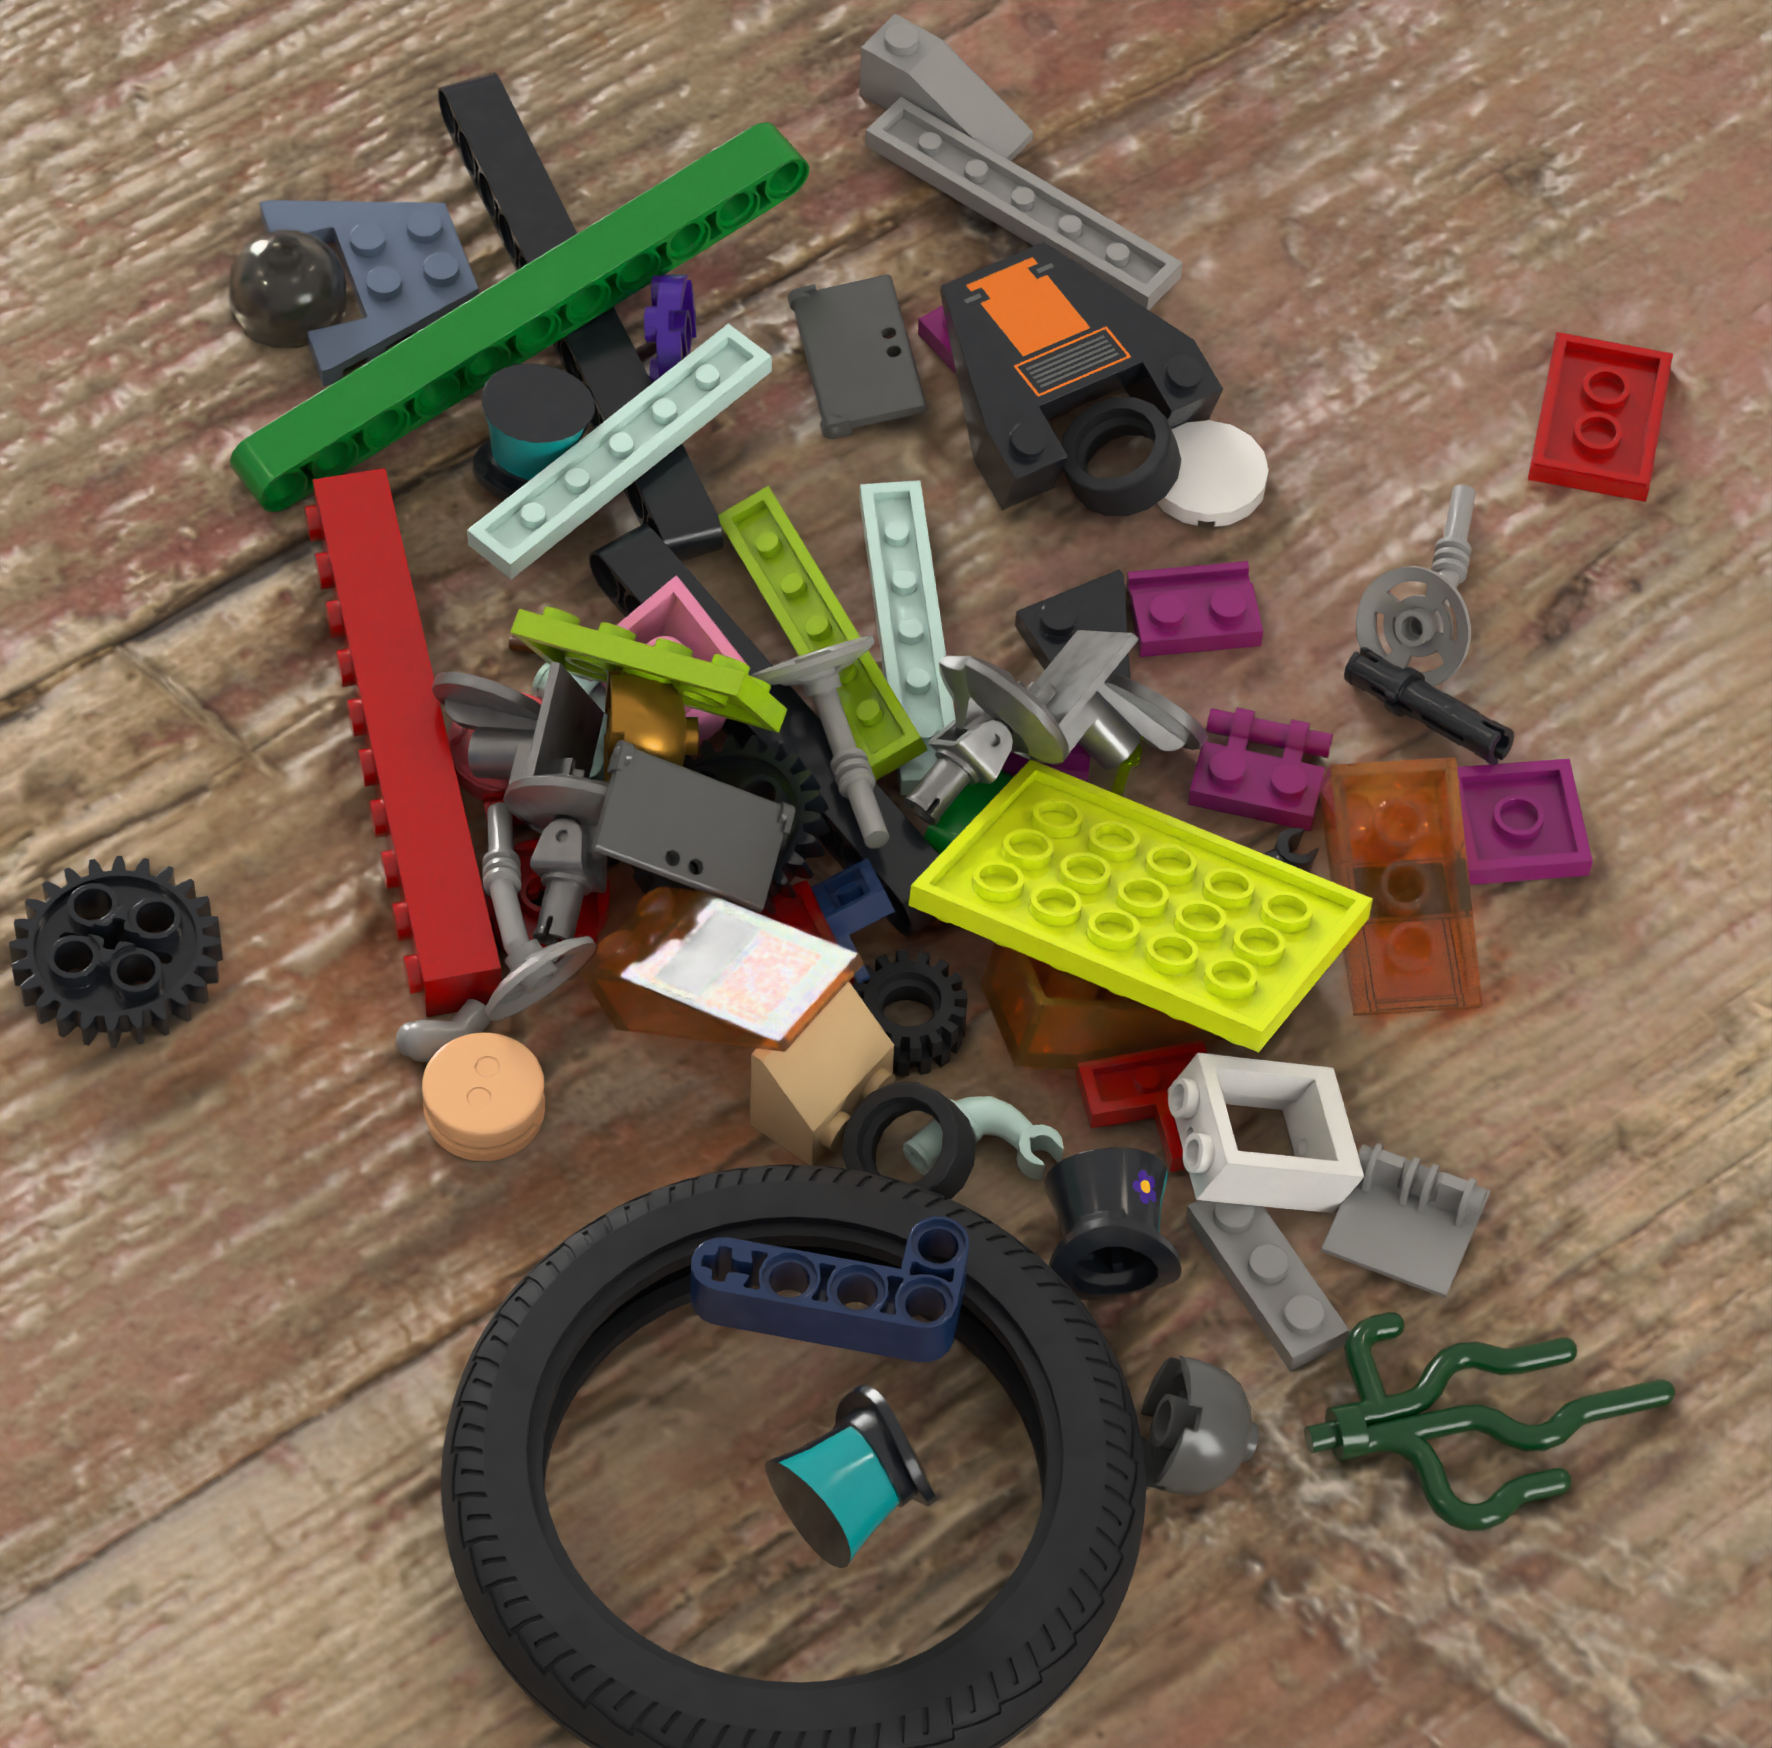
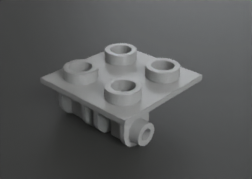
[1321,1143,1490,1298]

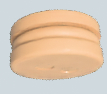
[422,1033,545,1161]

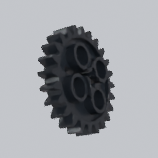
[631,734,830,929]
[9,856,223,1048]

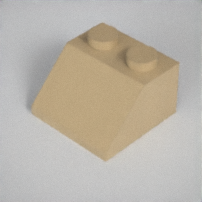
[750,968,895,1165]

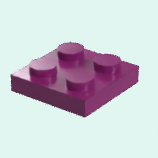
[1443,758,1593,885]

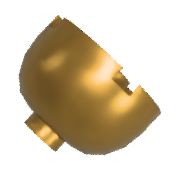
[604,671,699,783]

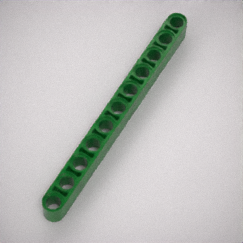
[230,122,809,512]

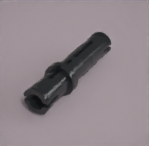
[1344,647,1514,765]

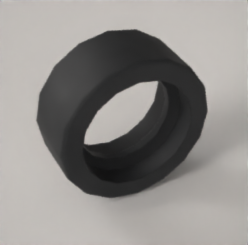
[1061,397,1182,516]
[842,1082,976,1199]

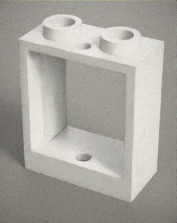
[1168,1053,1364,1213]

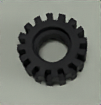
[853,950,968,1076]

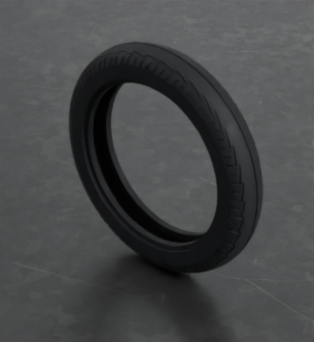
[441,1164,1146,1748]

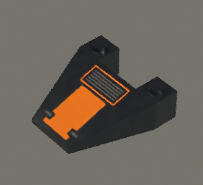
[940,242,1223,510]

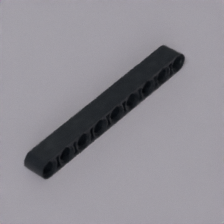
[589,524,939,936]

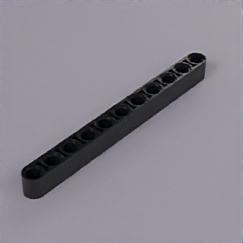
[438,72,724,561]

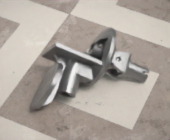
[904,630,1208,826]
[432,662,609,946]

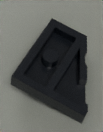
[1015,569,1130,679]

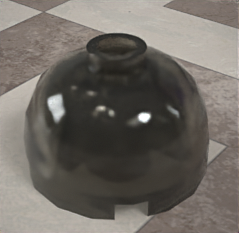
[228,229,347,348]

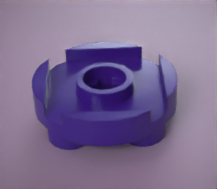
[644,274,696,383]

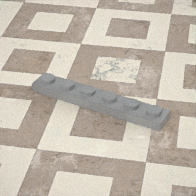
[865,97,1183,310]

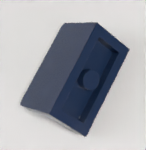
[811,858,895,984]

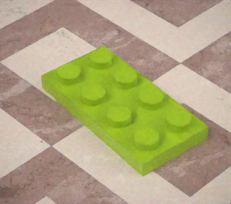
[510,607,787,733]

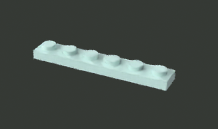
[467,323,772,580]
[859,480,956,795]

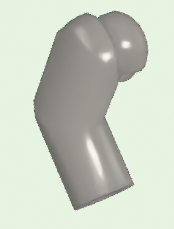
[396,999,491,1062]

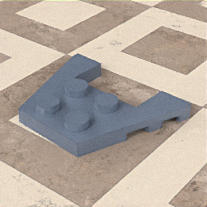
[260,200,479,386]

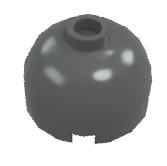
[1141,1355,1258,1496]

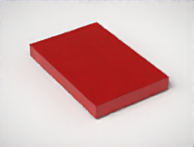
[1527,332,1673,502]

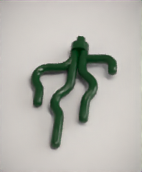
[1304,1312,1675,1531]

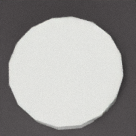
[1151,420,1269,527]

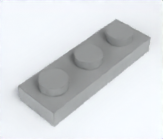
[1186,1200,1349,1371]

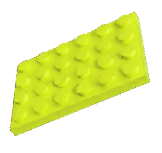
[908,759,1373,1053]

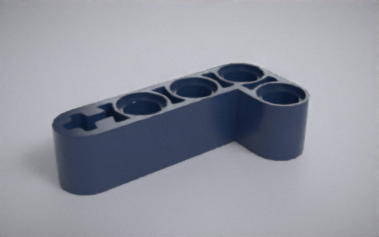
[691,1216,969,1362]

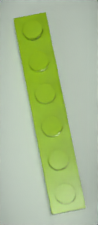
[718,485,928,781]

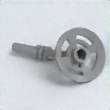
[1356,484,1476,687]
[752,635,889,849]
[482,803,597,1021]

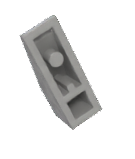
[859,14,1033,161]

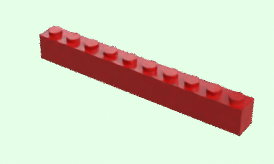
[304,468,502,1017]

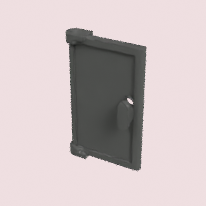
[788,274,927,439]
[591,740,795,913]

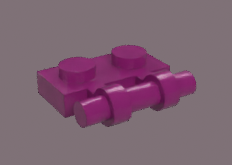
[1188,707,1333,831]

